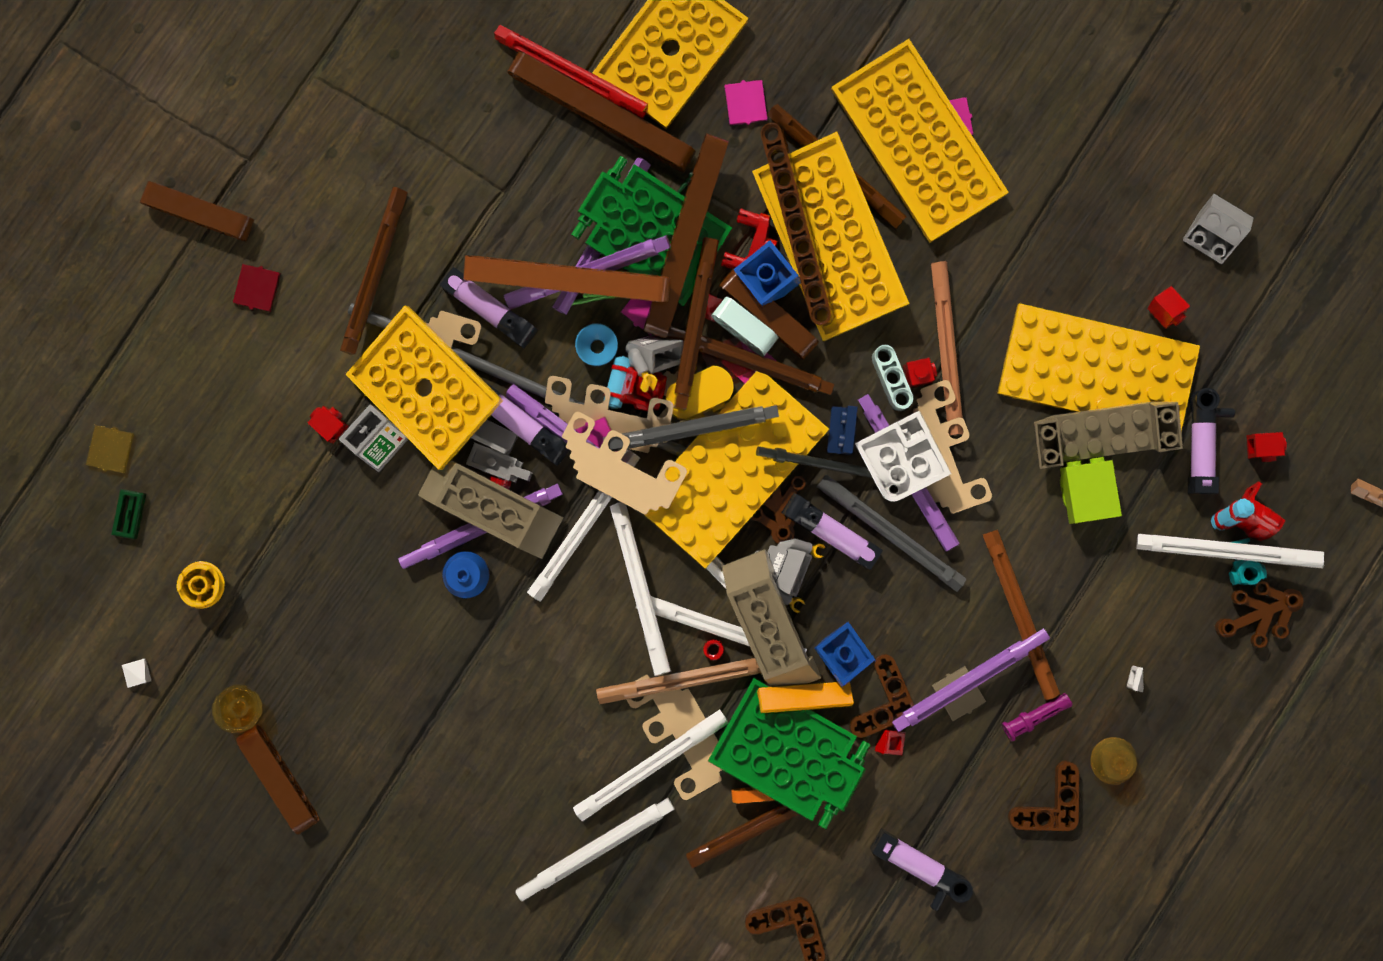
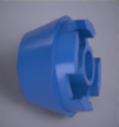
[442,552,489,598]

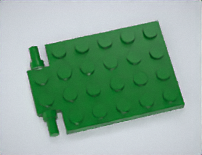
[571,156,732,307]
[707,678,871,829]

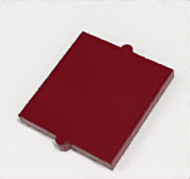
[233,264,281,312]

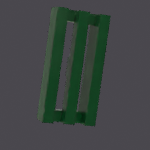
[111,489,146,539]

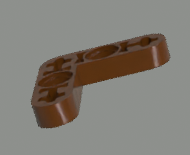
[849,654,914,738]
[1008,761,1079,831]
[745,897,825,961]

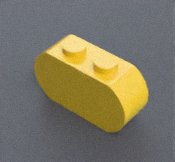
[666,366,733,421]

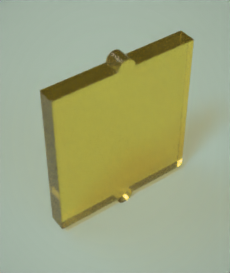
[86,425,134,473]

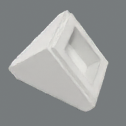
[122,659,151,688]
[1126,666,1144,692]

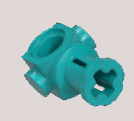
[1229,538,1267,585]

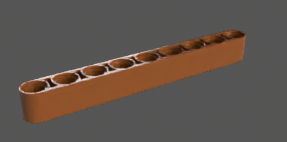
[463,255,671,302]

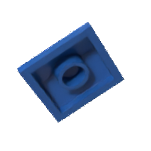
[814,622,875,687]

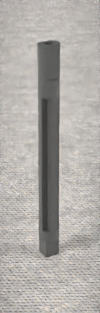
[603,405,779,452]
[817,474,966,592]

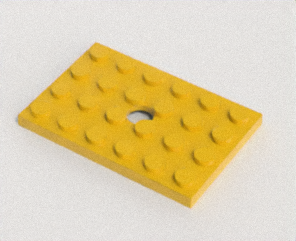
[593,0,749,129]
[346,305,503,470]

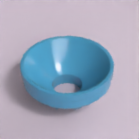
[575,324,618,366]

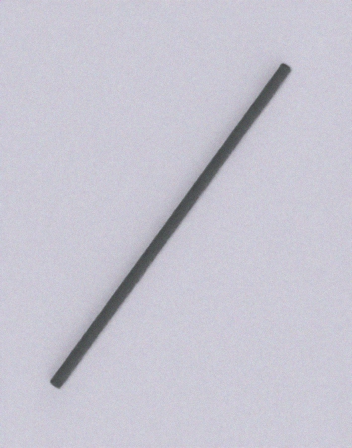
[348,303,687,457]

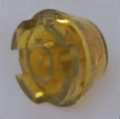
[1091,737,1138,785]

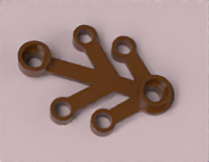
[751,476,805,544]
[1215,581,1303,648]

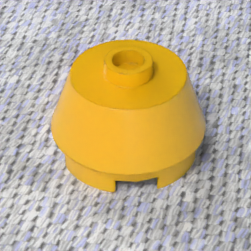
[177,562,225,609]

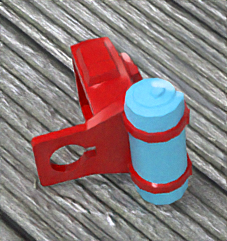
[603,356,667,412]
[1211,481,1285,541]

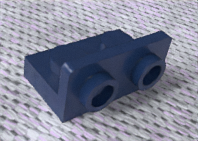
[827,406,858,455]

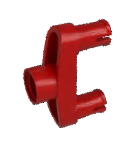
[721,208,778,269]

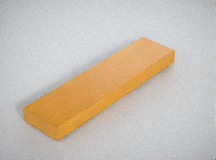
[757,681,854,713]

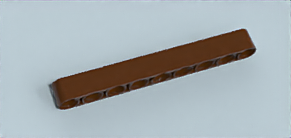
[507,52,696,172]
[761,123,834,326]
[643,133,729,339]

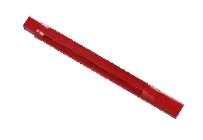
[494,25,648,118]

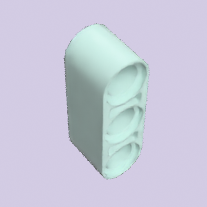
[711,297,778,357]
[872,345,913,411]

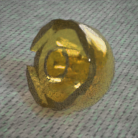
[212,685,262,733]

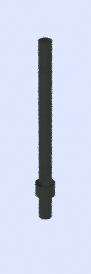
[756,446,873,478]

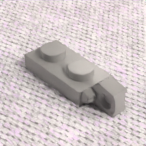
[466,442,533,482]

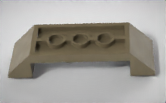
[1034,402,1183,469]
[418,460,563,559]
[722,549,821,687]

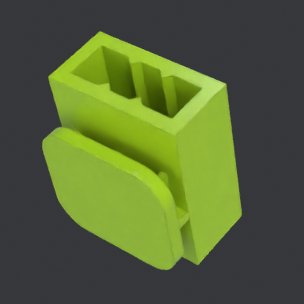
[1060,457,1122,524]

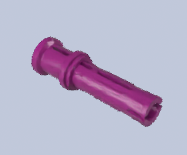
[1001,693,1072,742]

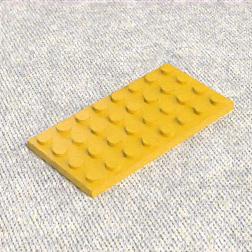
[831,39,1009,243]
[752,132,910,341]
[997,303,1200,431]
[644,371,829,569]

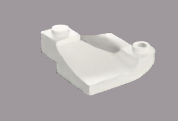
[855,411,951,501]

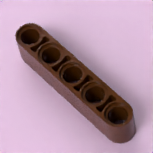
[140,181,255,242]
[718,268,819,360]
[236,725,319,835]

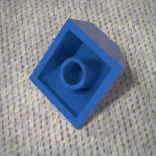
[733,240,801,306]

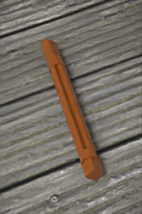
[983,529,1060,700]

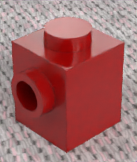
[1147,286,1190,329]
[903,357,937,388]
[308,406,349,443]
[1246,432,1287,462]

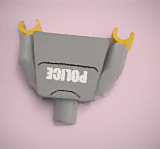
[626,335,696,392]
[755,539,825,613]

